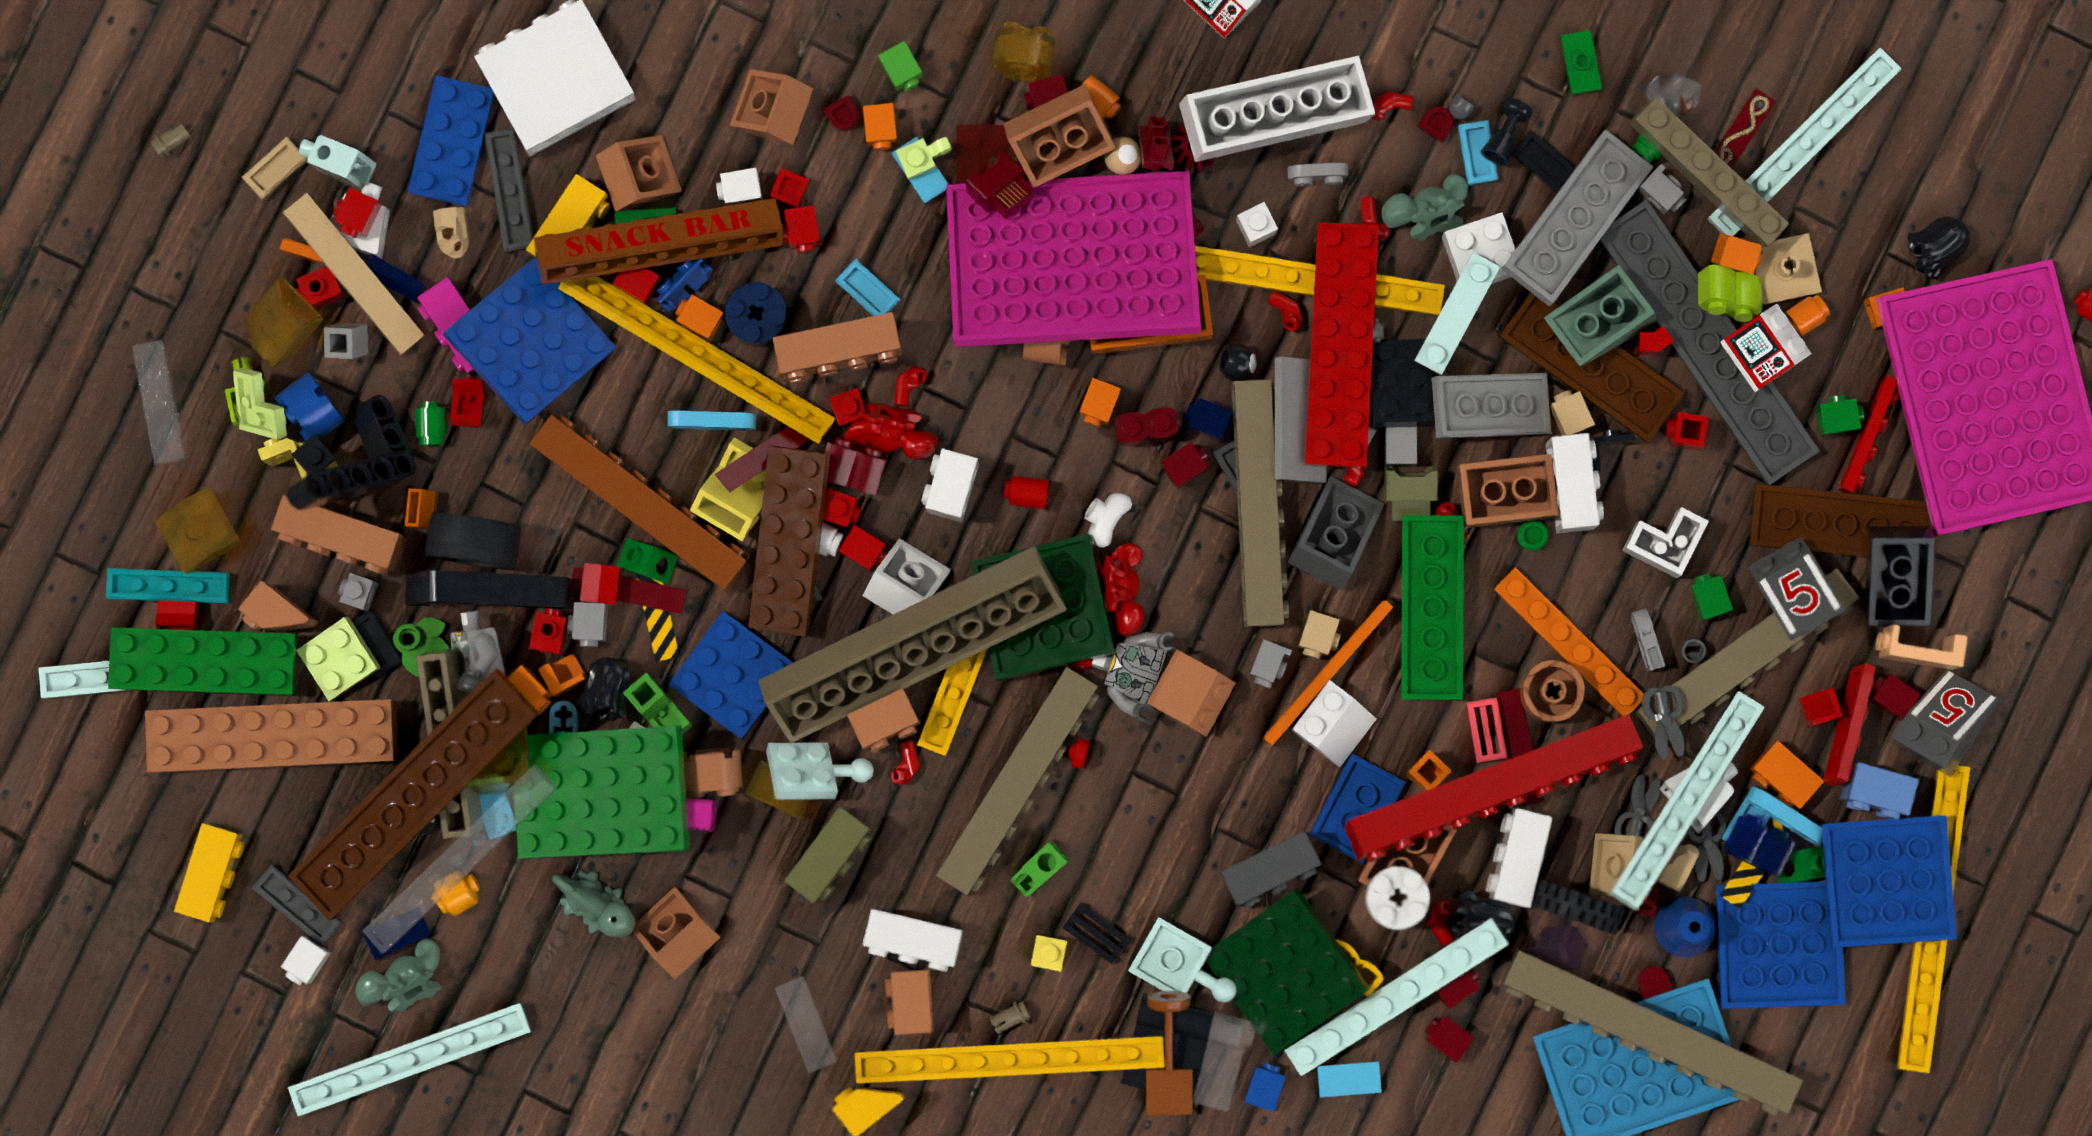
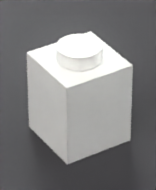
[716,168,763,205]
[1236,202,1278,248]
[281,936,332,985]

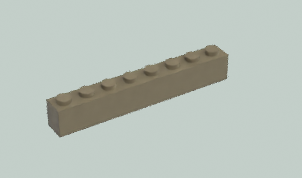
[1231,380,1289,628]
[1634,568,1859,741]
[936,667,1100,896]

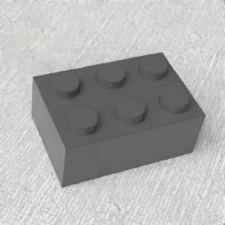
[1219,831,1321,908]

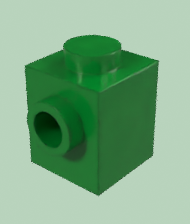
[1815,395,1865,437]

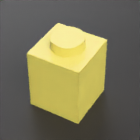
[1031,935,1067,971]

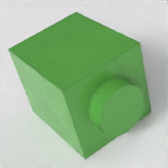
[878,41,923,92]

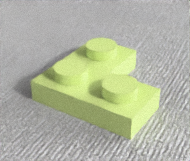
[233,368,287,440]

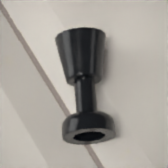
[1480,98,1533,166]

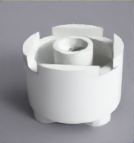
[1365,867,1430,929]

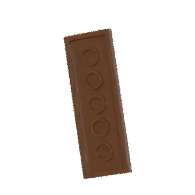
[1499,293,1685,444]
[748,445,830,637]
[1749,484,1936,558]

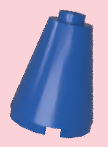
[1654,896,1716,958]

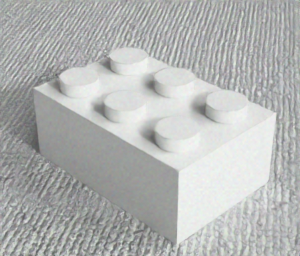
[1546,433,1604,534]
[1485,808,1552,908]
[863,909,964,971]

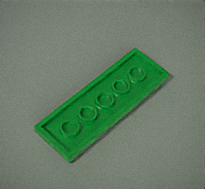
[1401,515,1464,700]
[108,627,297,695]

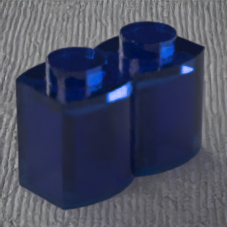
[1721,814,1796,878]

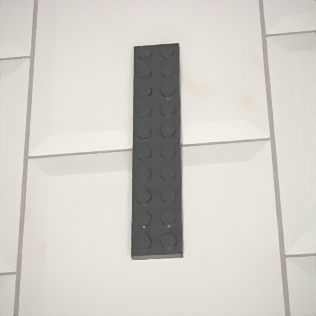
[1599,200,1820,485]

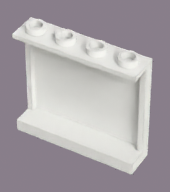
[474,0,636,157]

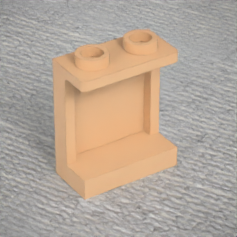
[1875,624,1968,670]

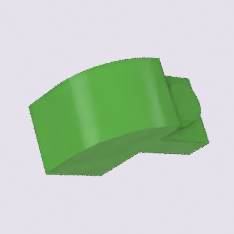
[623,673,693,735]

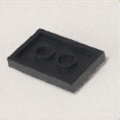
[1371,339,1435,428]

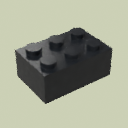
[1864,526,1935,626]

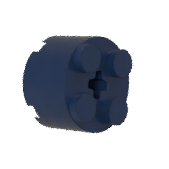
[725,282,788,347]

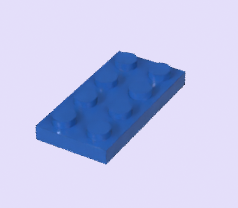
[407,76,495,208]

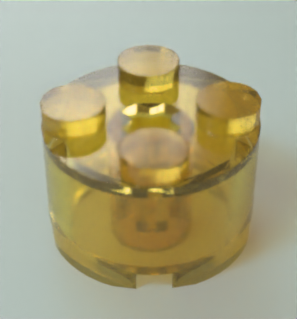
[990,22,1056,83]

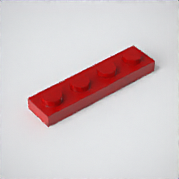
[1837,375,1899,494]
[1823,663,1876,787]

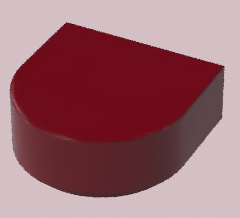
[823,95,859,132]
[1417,106,1454,144]
[1628,885,1660,917]
[1637,966,1673,1000]

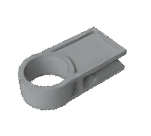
[1630,608,1665,671]

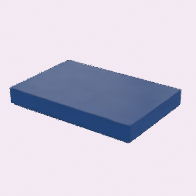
[1309,754,1406,864]

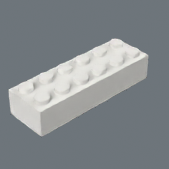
[1179,56,1375,162]

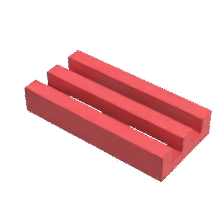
[1466,697,1507,763]

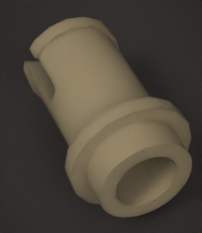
[150,122,191,157]
[989,1001,1031,1034]

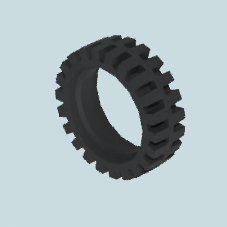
[1531,879,1625,935]

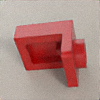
[450,377,486,427]

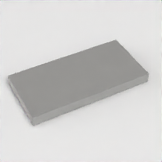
[1275,357,1327,484]
[1432,373,1552,438]

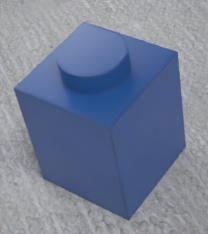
[1244,1062,1286,1112]

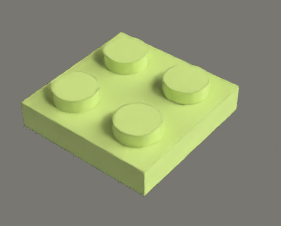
[296,616,381,701]

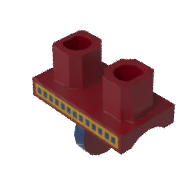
[1138,117,1174,171]

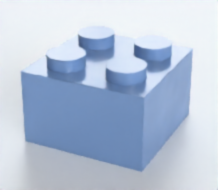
[1839,763,1919,820]

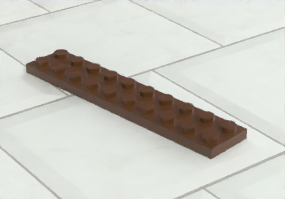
[288,668,540,921]

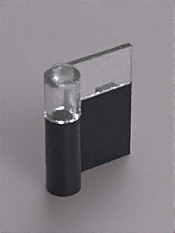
[1121,993,1256,1112]

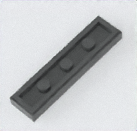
[484,128,534,253]

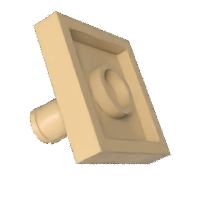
[1754,233,1822,306]
[1589,833,1645,897]

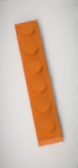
[1493,567,1644,716]

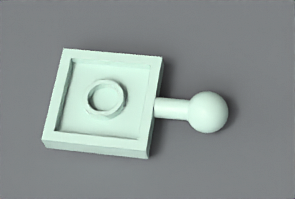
[766,743,874,799]
[1128,917,1236,1002]

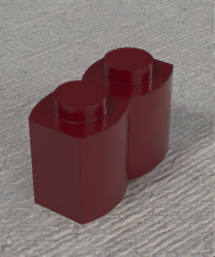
[1114,407,1179,447]
[824,436,888,495]

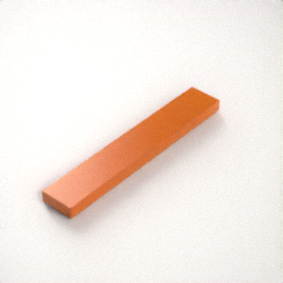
[1263,600,1393,746]

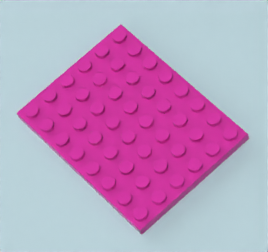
[946,171,1201,347]
[1876,259,2092,537]

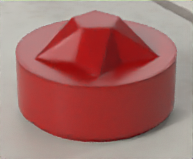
[1068,737,1090,769]

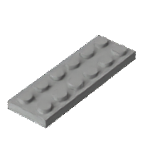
[1501,129,1653,306]

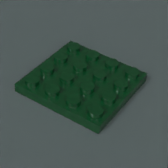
[970,533,1116,681]
[1205,888,1370,1056]

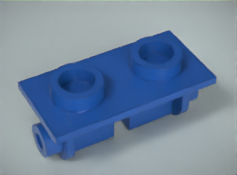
[652,259,713,313]

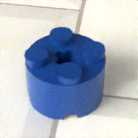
[274,372,345,441]

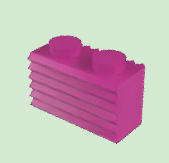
[686,798,717,832]

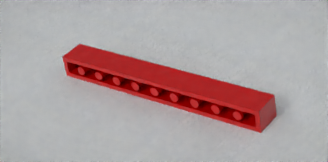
[1344,714,1644,862]

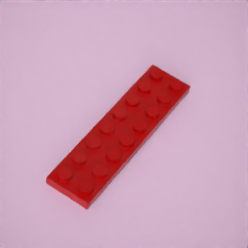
[1305,222,1379,468]

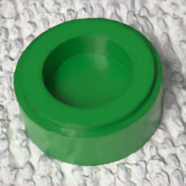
[1517,520,1548,551]

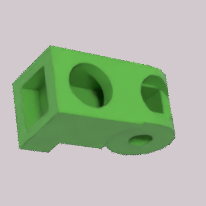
[1010,840,1070,898]

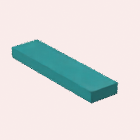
[106,568,231,604]

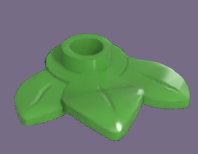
[393,617,450,677]

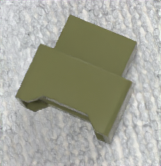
[1384,466,1438,521]

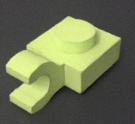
[896,137,952,180]

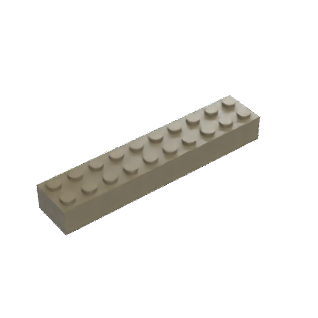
[758,546,1066,743]

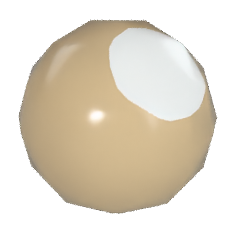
[1104,136,1141,175]

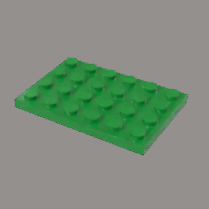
[511,725,690,859]

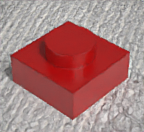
[770,168,810,208]
[829,388,866,427]

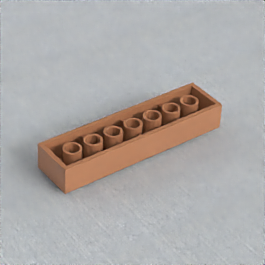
[145,699,399,773]

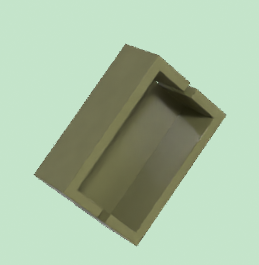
[784,807,873,904]

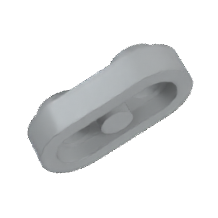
[1287,163,1349,186]

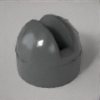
[1449,93,1476,119]
[1680,637,1706,663]

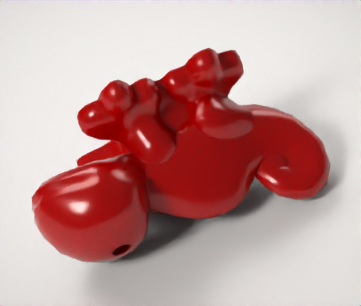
[844,403,938,460]
[1096,543,1145,637]

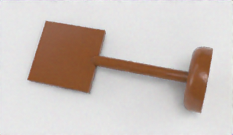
[1146,991,1193,1115]

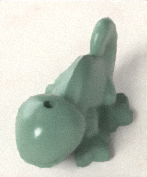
[1381,174,1468,241]
[552,871,636,938]
[355,939,441,1013]

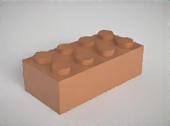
[772,312,903,384]
[271,495,408,576]

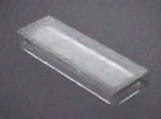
[774,976,838,1073]

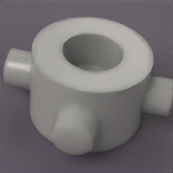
[1373,318,1384,344]

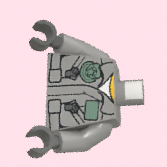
[450,610,505,693]
[1091,632,1181,726]

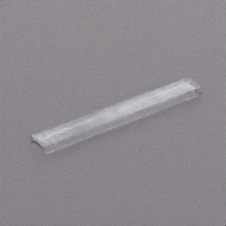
[363,765,557,954]

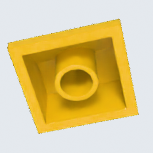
[832,1087,906,1136]

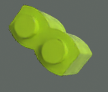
[1698,265,1762,322]

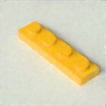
[917,648,988,756]

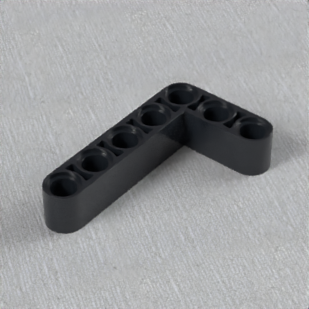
[286,395,416,510]
[405,570,570,609]

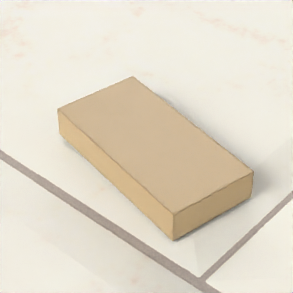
[242,137,307,201]

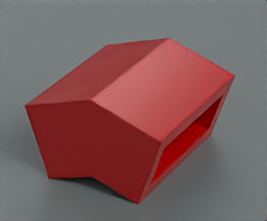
[1635,325,1674,357]
[580,563,620,605]
[155,600,199,630]

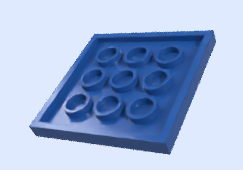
[443,257,616,425]
[1821,815,1957,948]
[1715,882,1846,1009]

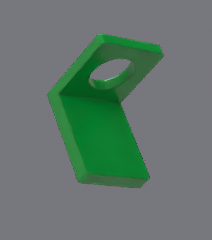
[617,538,678,585]
[1774,846,1825,883]

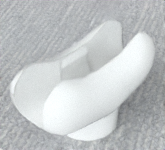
[1084,493,1132,548]

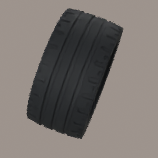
[425,513,521,570]

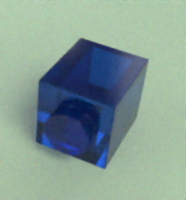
[1184,398,1233,443]

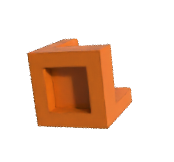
[538,654,586,697]

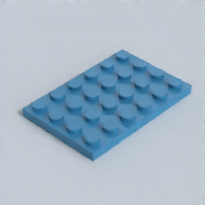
[1532,978,1739,1136]

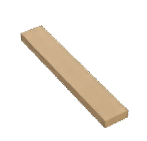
[282,193,424,355]

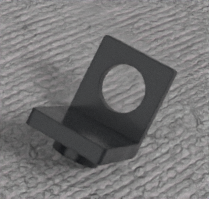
[1591,430,1636,474]

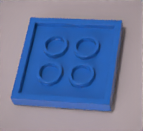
[668,611,793,739]

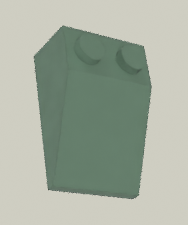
[1544,265,1656,367]

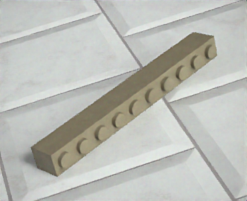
[1501,950,1803,1117]

